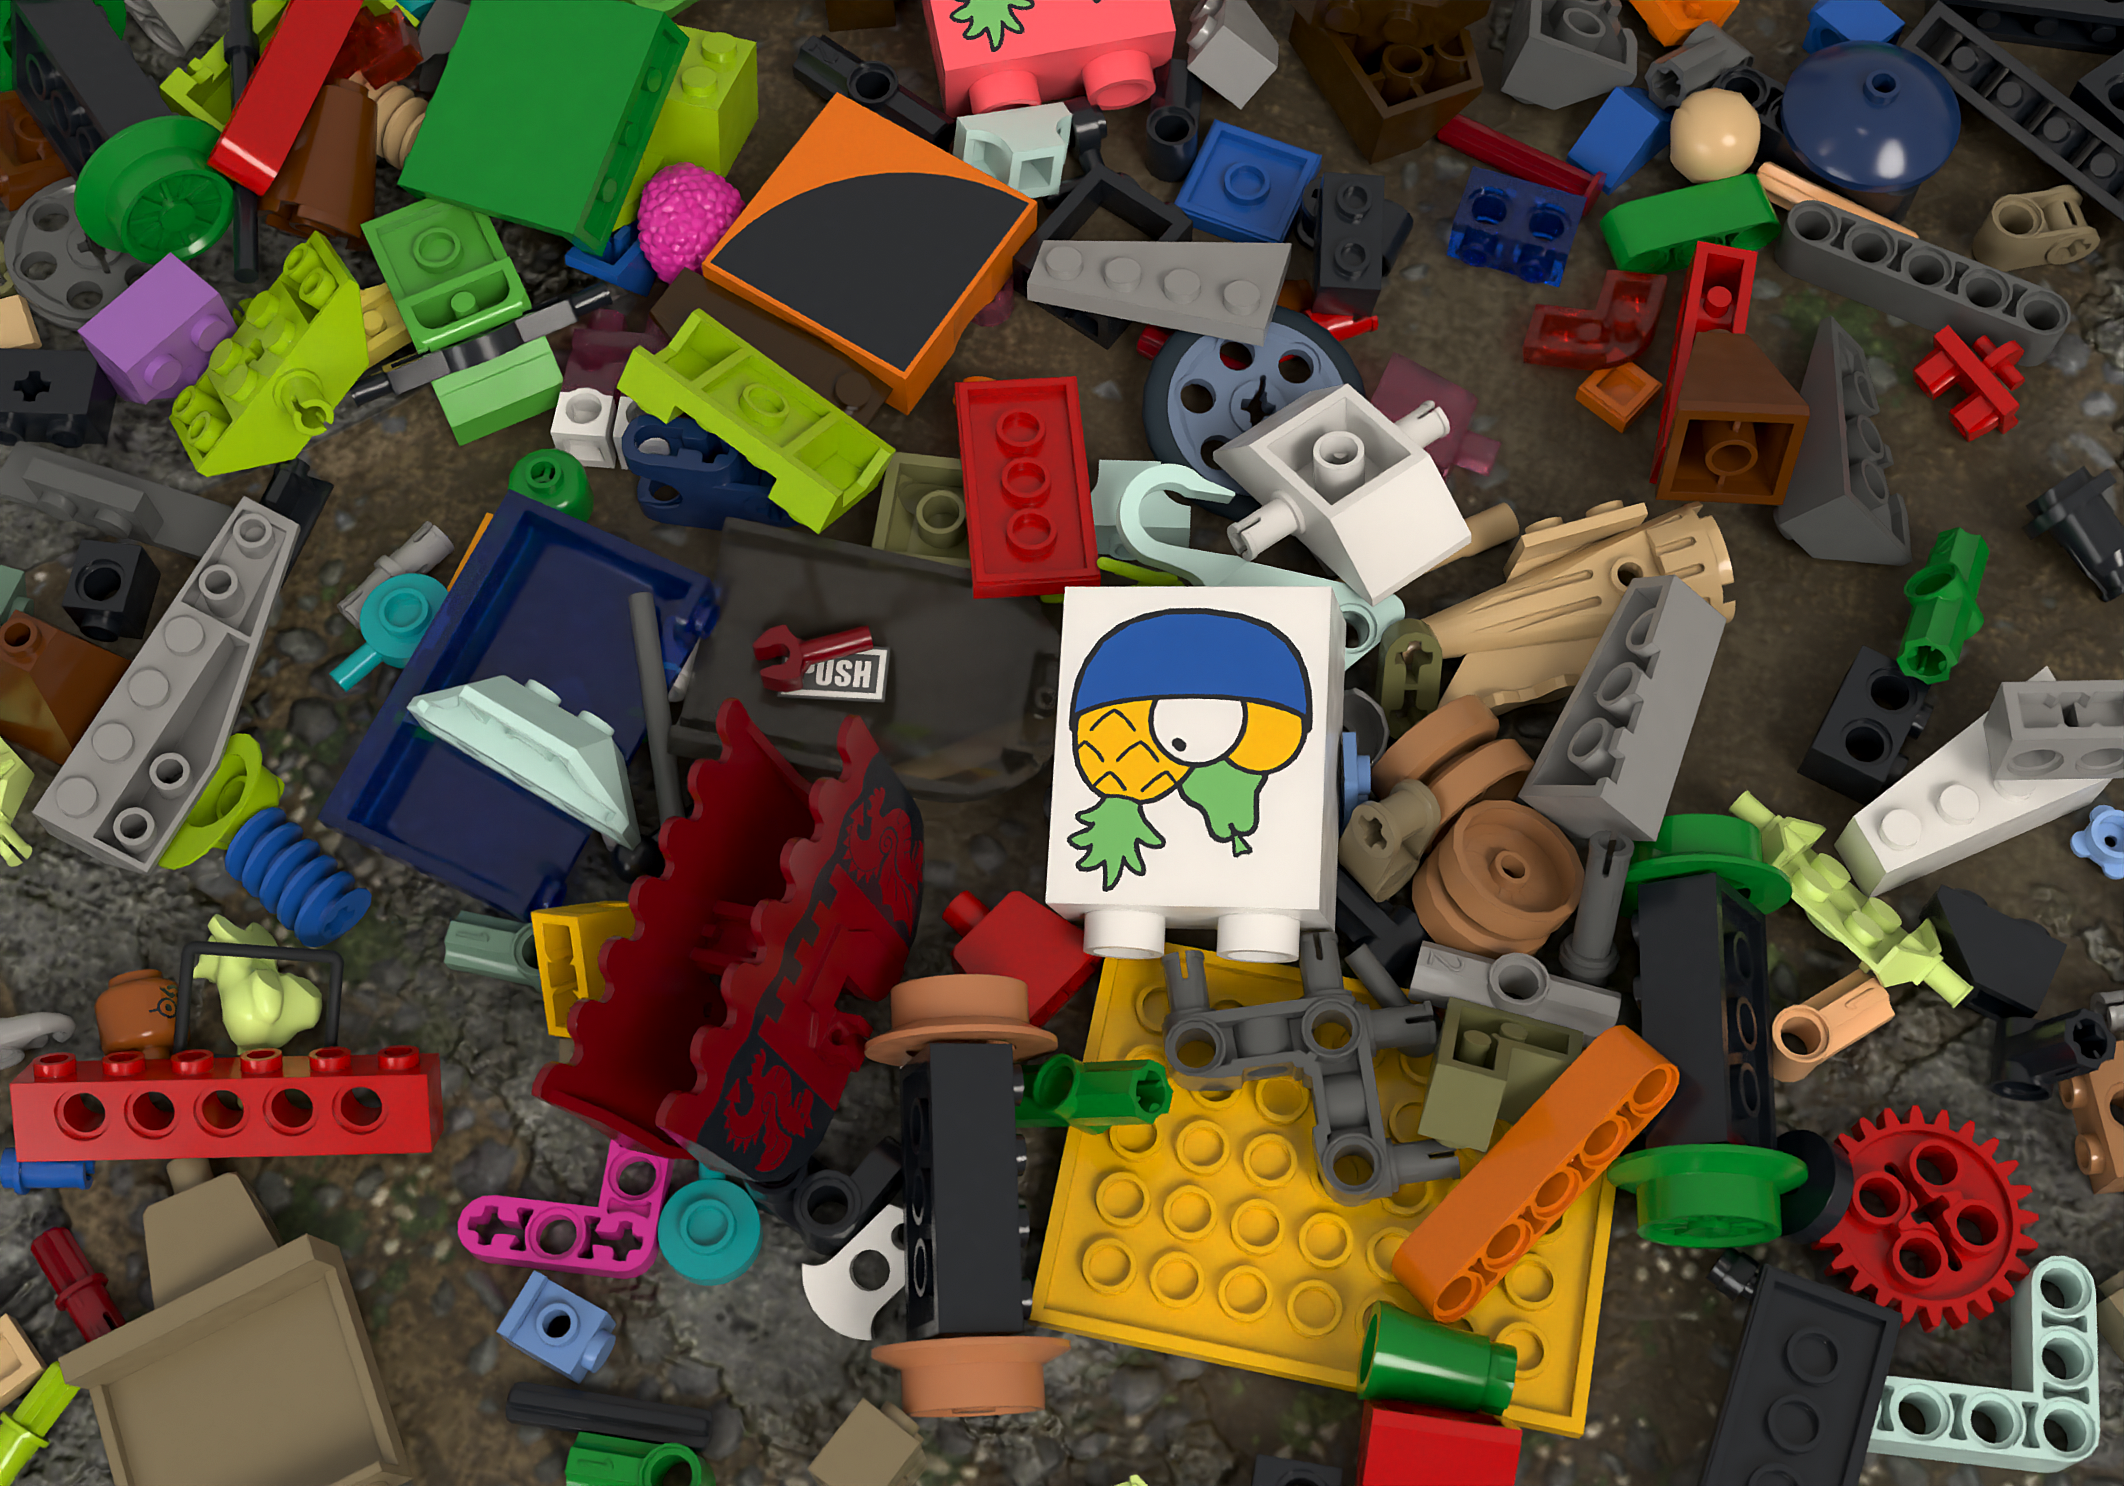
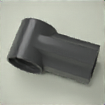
[1644,20,1755,110]

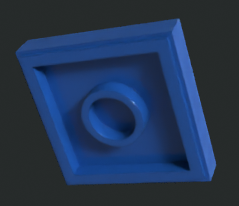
[1174,119,1322,243]

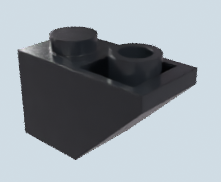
[1919,884,2067,1022]

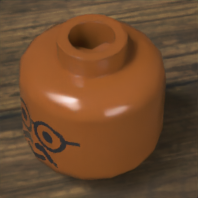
[94,969,191,1059]

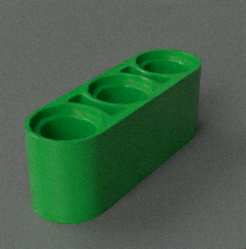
[1600,173,1781,281]

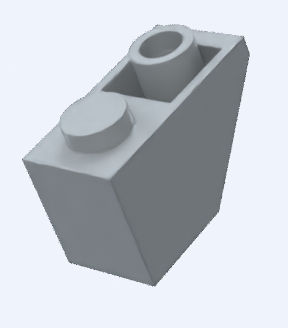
[1186,0,1279,109]

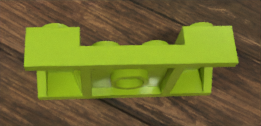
[616,308,896,534]

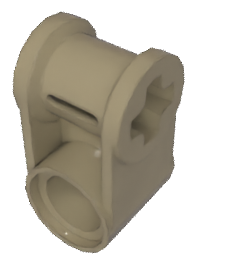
[1972,185,2100,272]
[1337,778,1441,902]

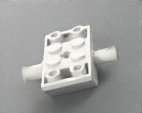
[1213,383,1471,607]

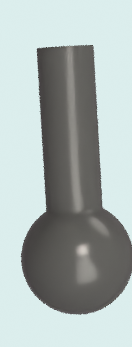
[1344,943,1442,1058]

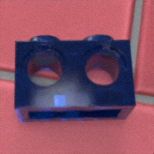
[1447,166,1587,287]

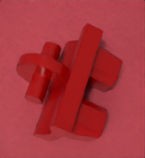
[1913,325,2026,442]

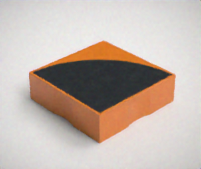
[702,92,1038,415]

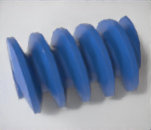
[225,807,372,948]

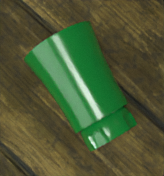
[1356,1299,1518,1416]

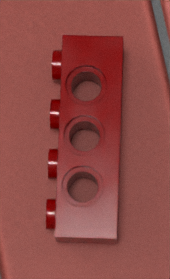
[1649,241,1758,484]

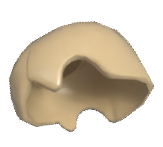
[1670,87,1761,184]

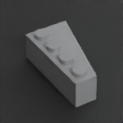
[1518,574,1727,842]

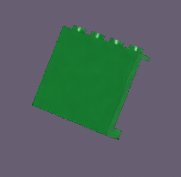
[397,0,690,257]

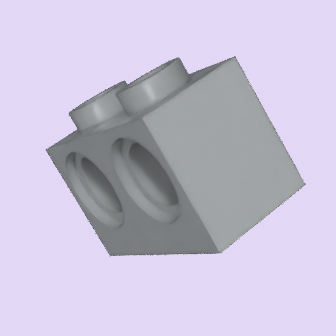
[1983,680,2124,780]

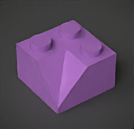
[78,252,238,405]

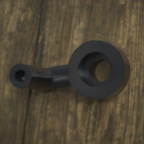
[1042,96,1107,210]

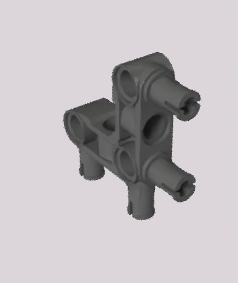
[1161,932,1460,1207]

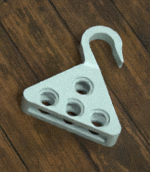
[1116,464,1405,670]

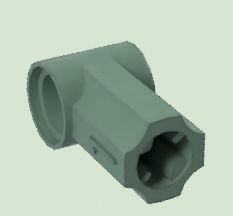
[444,910,543,994]

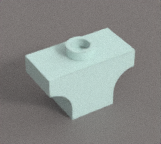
[953,102,1073,198]
[1091,460,1191,560]

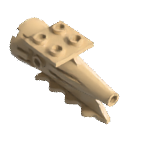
[1400,500,1735,717]

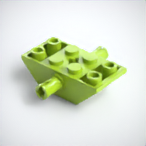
[169,230,369,477]

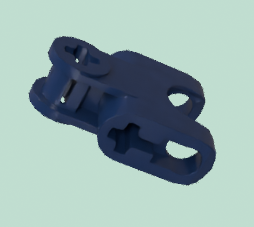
[622,415,800,531]

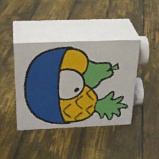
[1045,586,1346,963]

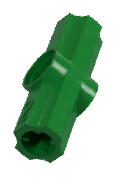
[1896,527,1990,685]
[1015,1053,1174,1135]

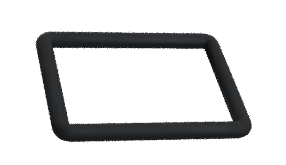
[173,941,344,1058]

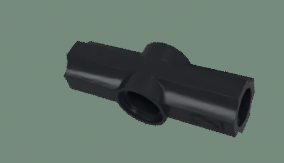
[792,35,956,152]

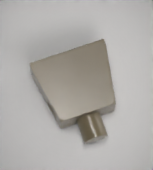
[143,1158,286,1309]

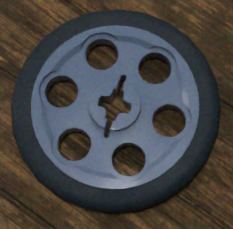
[1142,305,1367,522]

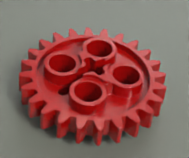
[1810,1105,2039,1333]

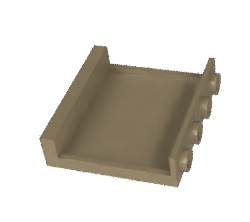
[58,1234,413,1486]

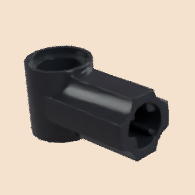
[1146,59,1204,182]
[1335,862,1436,983]
[1989,1008,2116,1102]

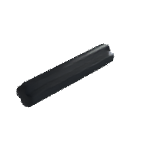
[506,1381,714,1453]

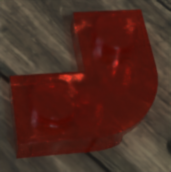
[322,5,424,91]
[1523,269,1667,370]

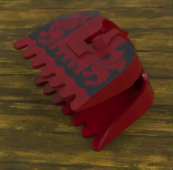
[532,697,925,1182]

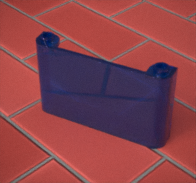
[317,489,720,924]

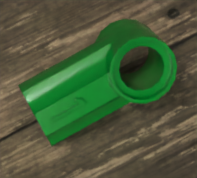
[565,1432,716,1486]

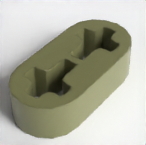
[1374,618,1443,740]

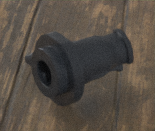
[2021,466,2124,603]

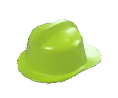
[157,733,284,870]

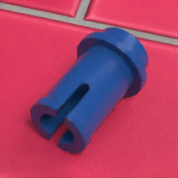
[0,1147,95,1195]

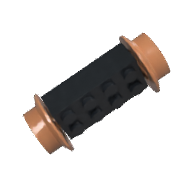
[864,974,1071,1418]

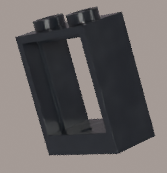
[1012,162,1193,350]

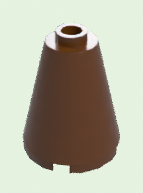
[257,78,378,251]

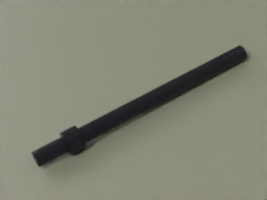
[223,0,260,284]

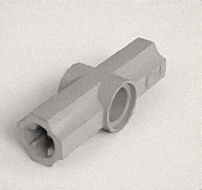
[1407,940,1622,1048]

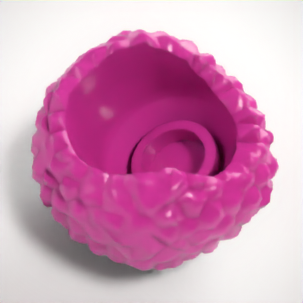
[637,162,746,286]

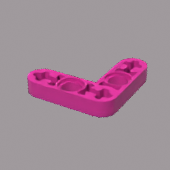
[458,1139,675,1279]

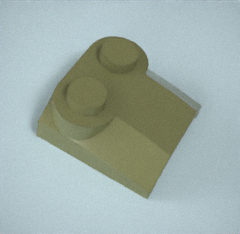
[869,452,972,587]

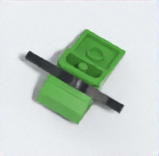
[350,198,613,447]

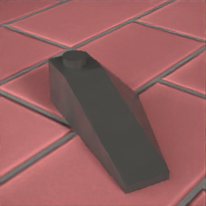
[1500,0,1637,110]
[1773,316,1912,566]

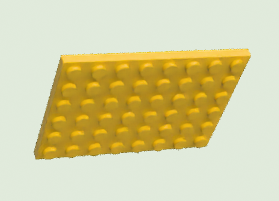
[1028,942,1637,1439]

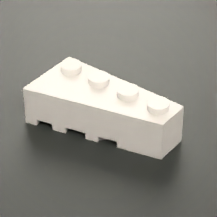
[1834,666,2113,899]

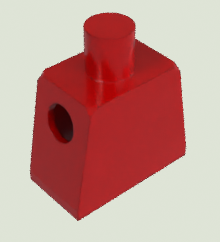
[942,890,1103,1028]

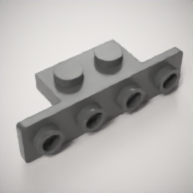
[0,441,234,561]

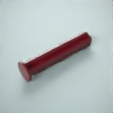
[1436,113,1606,217]

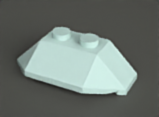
[406,675,641,851]

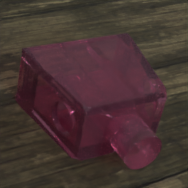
[1370,352,1502,486]

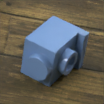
[496,1270,616,1385]

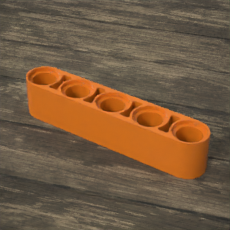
[1391,1025,1680,1324]

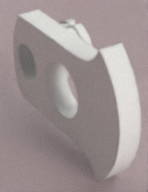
[802,1203,905,1340]

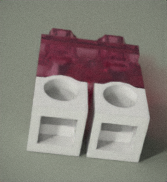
[551,309,680,470]

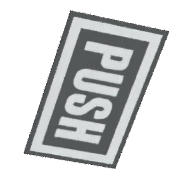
[777,647,890,703]

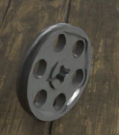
[4,176,191,332]

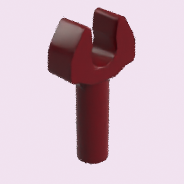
[752,625,874,693]

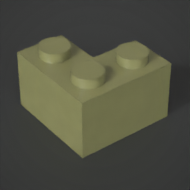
[1417,996,1584,1152]

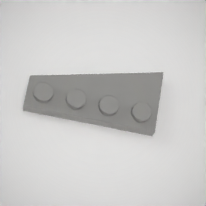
[1027,240,1292,346]

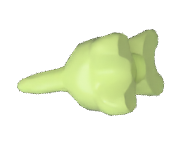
[193,914,322,1110]

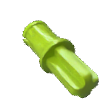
[0,1361,80,1486]

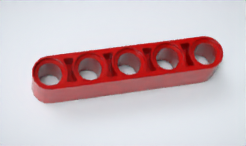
[206,0,364,197]

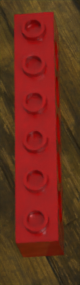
[9,1045,444,1162]

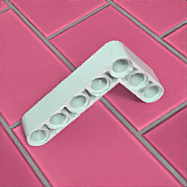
[1867,1256,2100,1473]

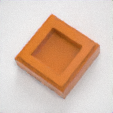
[1575,350,1663,434]

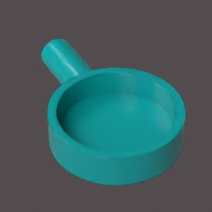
[329,573,460,692]
[658,1161,763,1286]

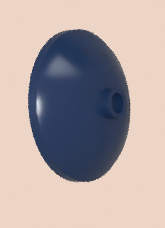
[1780,40,1961,193]

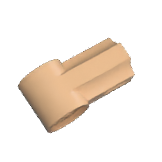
[1771,968,1895,1082]

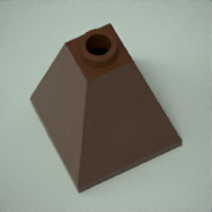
[1655,329,1810,505]
[0,609,133,767]

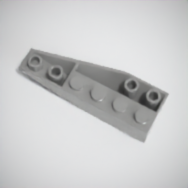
[32,496,300,876]

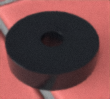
[1777,1129,1854,1244]

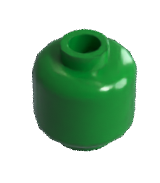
[508,448,594,539]

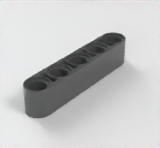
[1774,200,2071,367]

